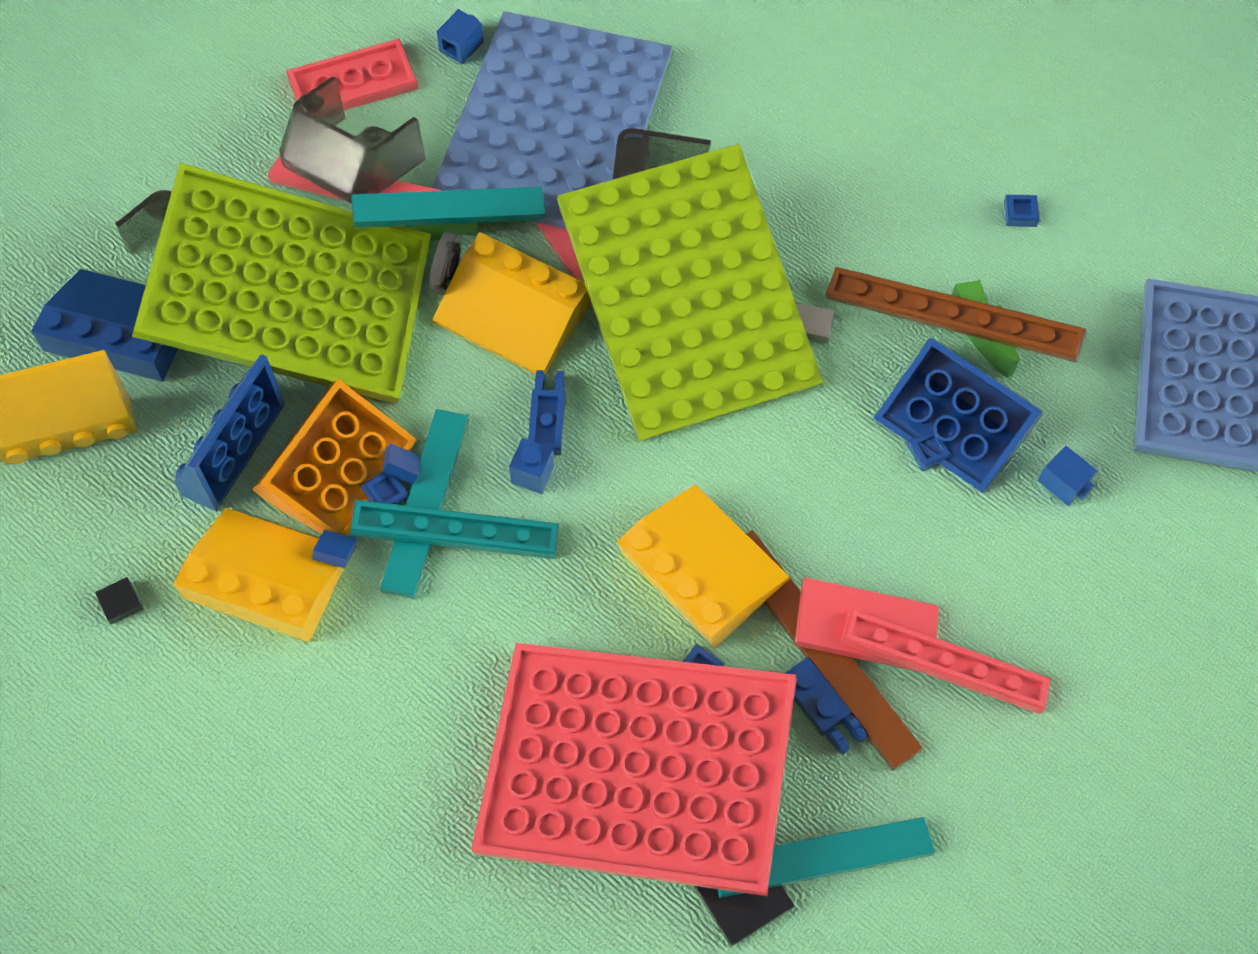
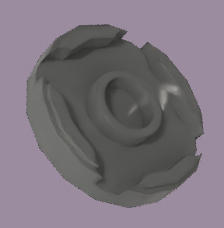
[429,231,461,295]

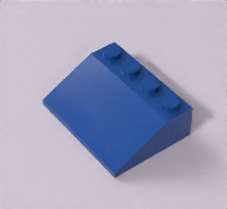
[31,269,178,382]
[874,337,1043,493]
[174,354,285,512]

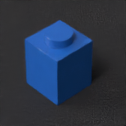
[436,9,484,64]
[509,438,554,494]
[1037,446,1098,506]

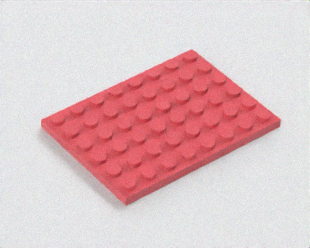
[471,643,797,896]

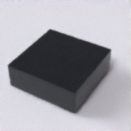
[95,577,143,625]

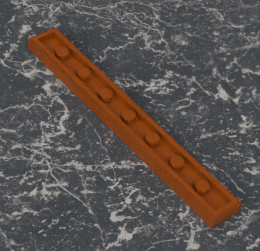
[826,267,1086,363]
[746,530,923,771]

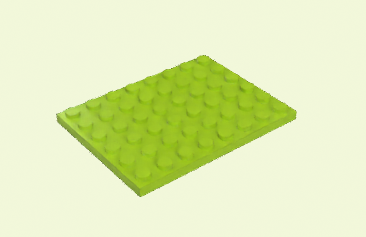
[557,143,823,442]
[132,163,431,404]

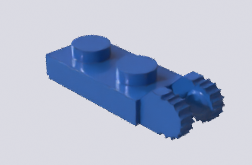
[528,370,565,455]
[785,657,867,755]

